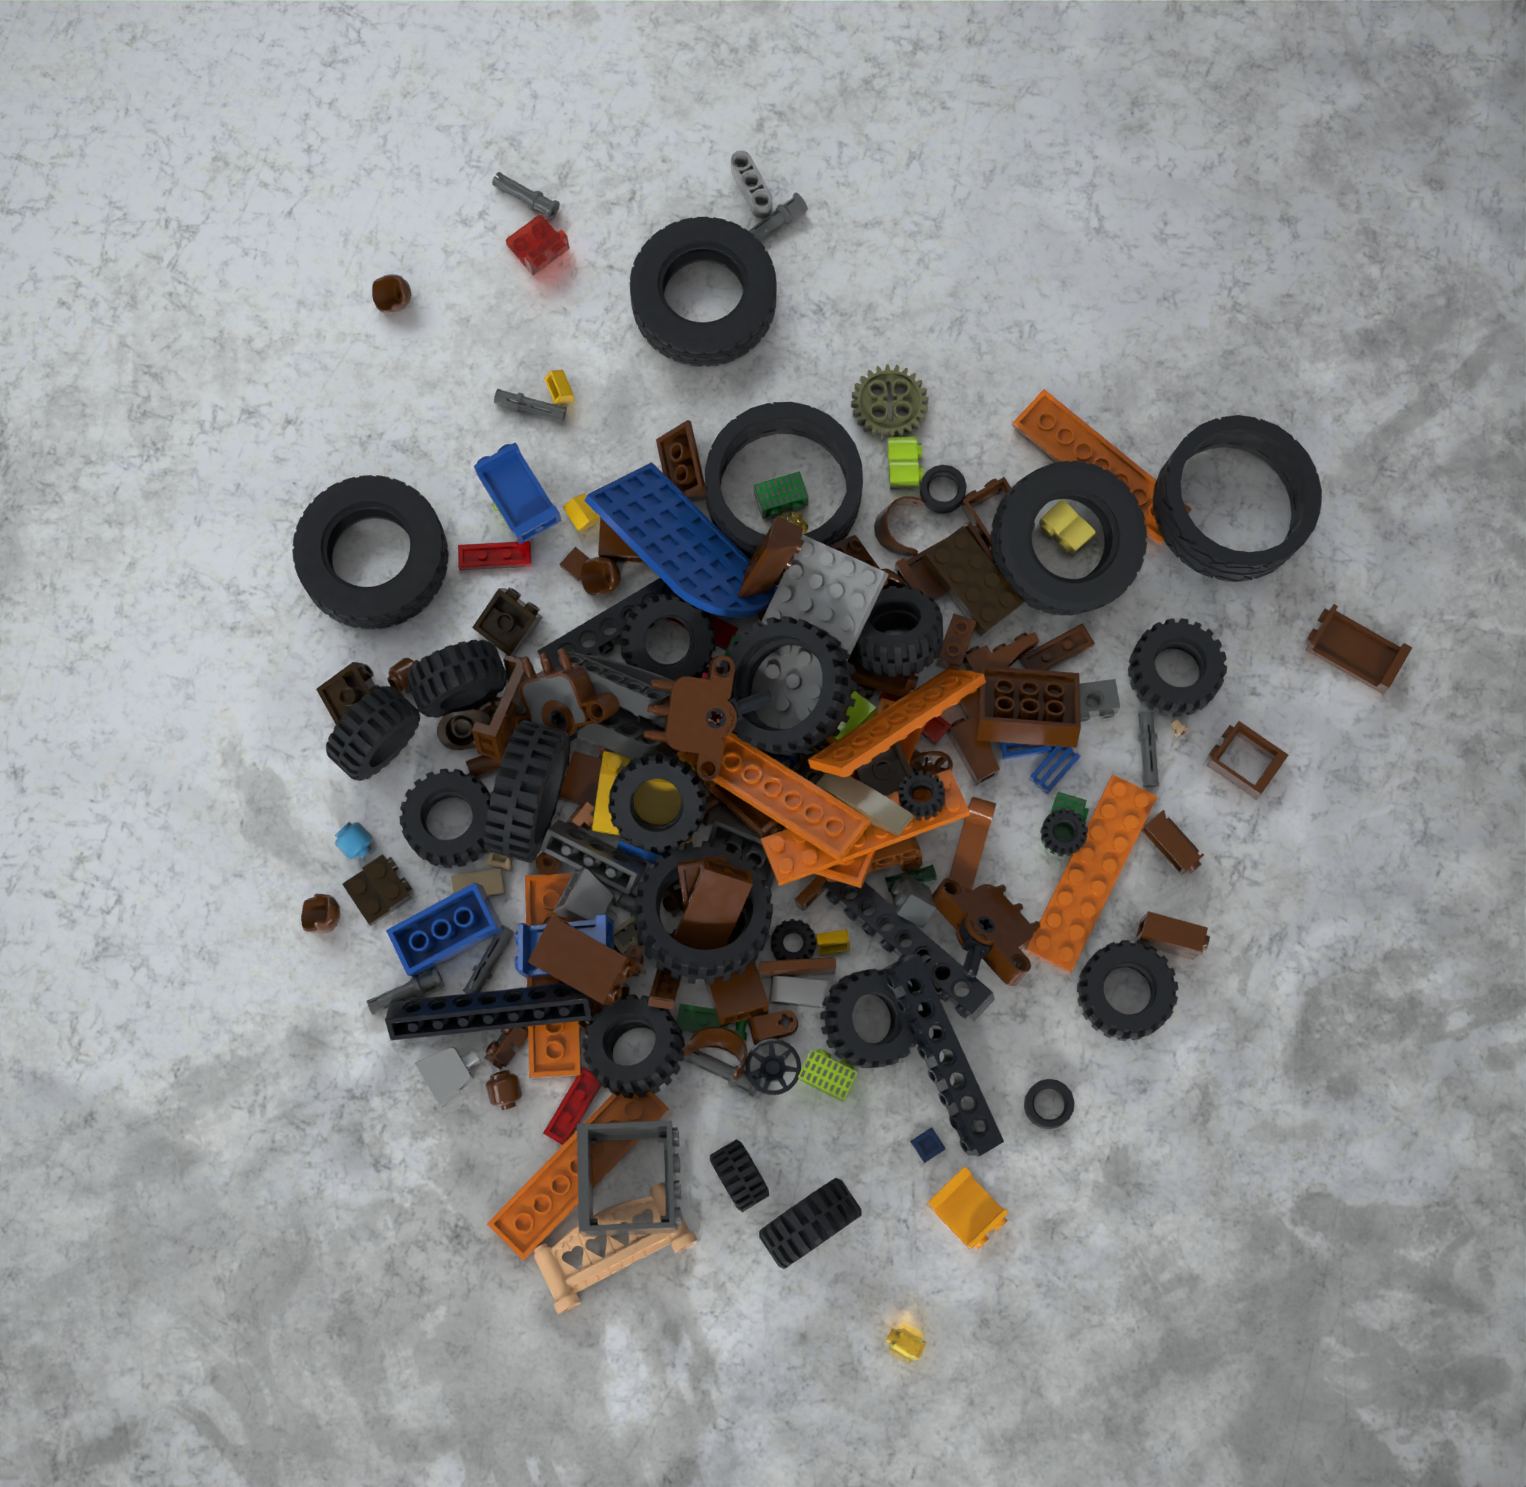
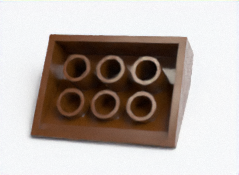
[977,666,1081,748]

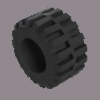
[710,1139,769,1212]

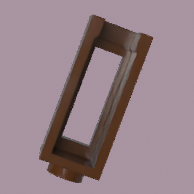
[1141,810,1204,875]

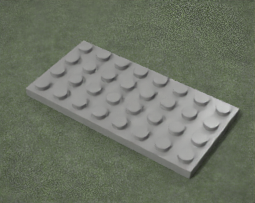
[751,535,889,754]

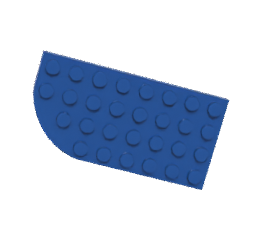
[584,462,778,618]

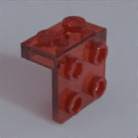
[506,215,570,276]

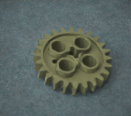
[851,364,929,440]

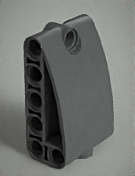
[567,653,673,760]

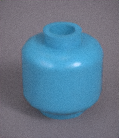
[335,822,372,859]

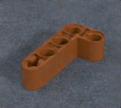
[949,796,996,893]
[826,836,923,882]

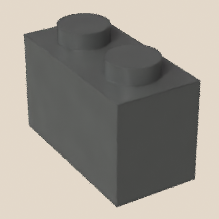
[891,873,937,928]

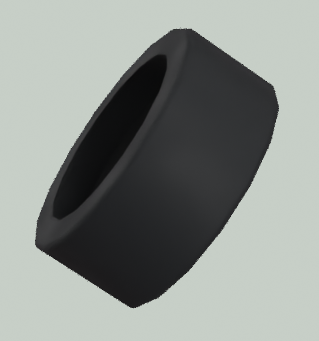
[920,465,967,514]
[1024,1079,1075,1129]

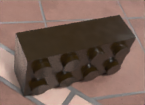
[921,526,1024,637]

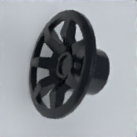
[745,1039,801,1095]

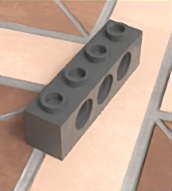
[1080,679,1120,722]
[540,819,647,895]

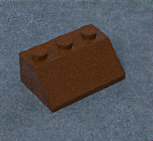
[737,516,804,598]

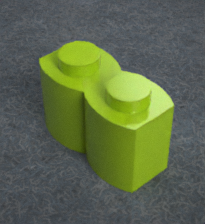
[888,436,924,489]

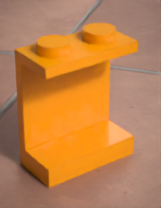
[926,1166,1009,1250]

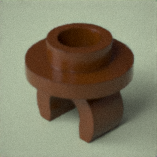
[536,852,561,875]

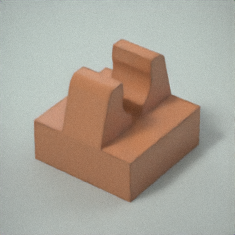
[566,802,594,831]

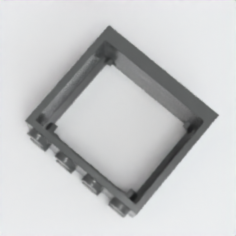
[577,1120,682,1237]

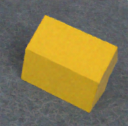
[544,370,575,406]
[562,493,600,532]
[816,929,850,956]

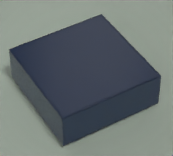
[910,1127,946,1163]

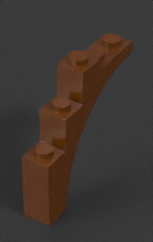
[948,632,1039,785]

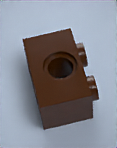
[936,613,977,669]

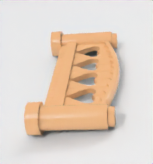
[533,1182,698,1315]

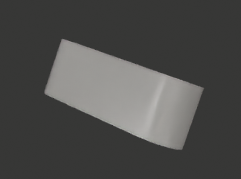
[731,150,772,219]
[769,976,839,1009]

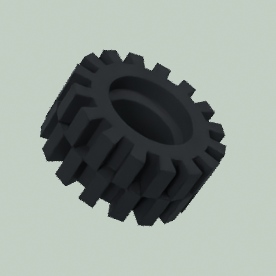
[898,770,945,821]
[1040,808,1088,857]
[771,919,816,960]

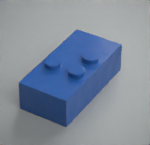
[386,883,504,976]

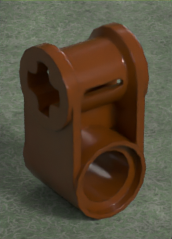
[748,1010,798,1045]

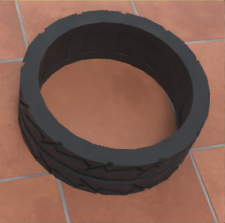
[705,402,863,560]
[1153,415,1322,582]

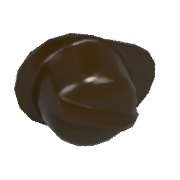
[437,709,493,750]

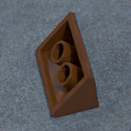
[656,420,706,502]

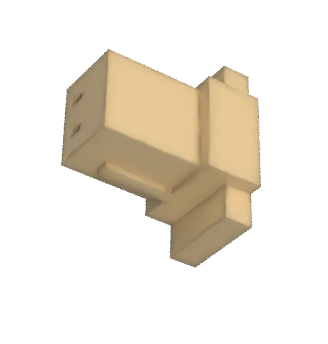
[1171,719,1189,738]

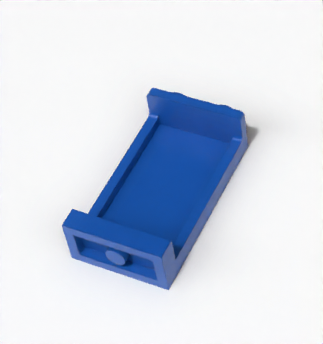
[474,443,562,545]
[515,915,614,978]

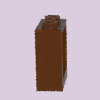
[961,477,1035,547]
[1207,721,1289,799]

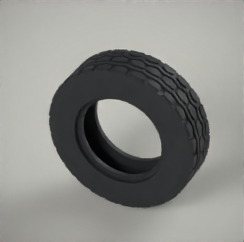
[630,217,777,367]
[990,461,1147,616]
[292,475,448,630]

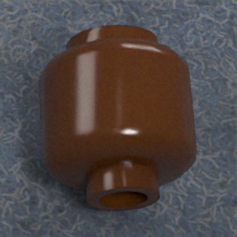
[387,658,419,694]
[486,1070,522,1110]

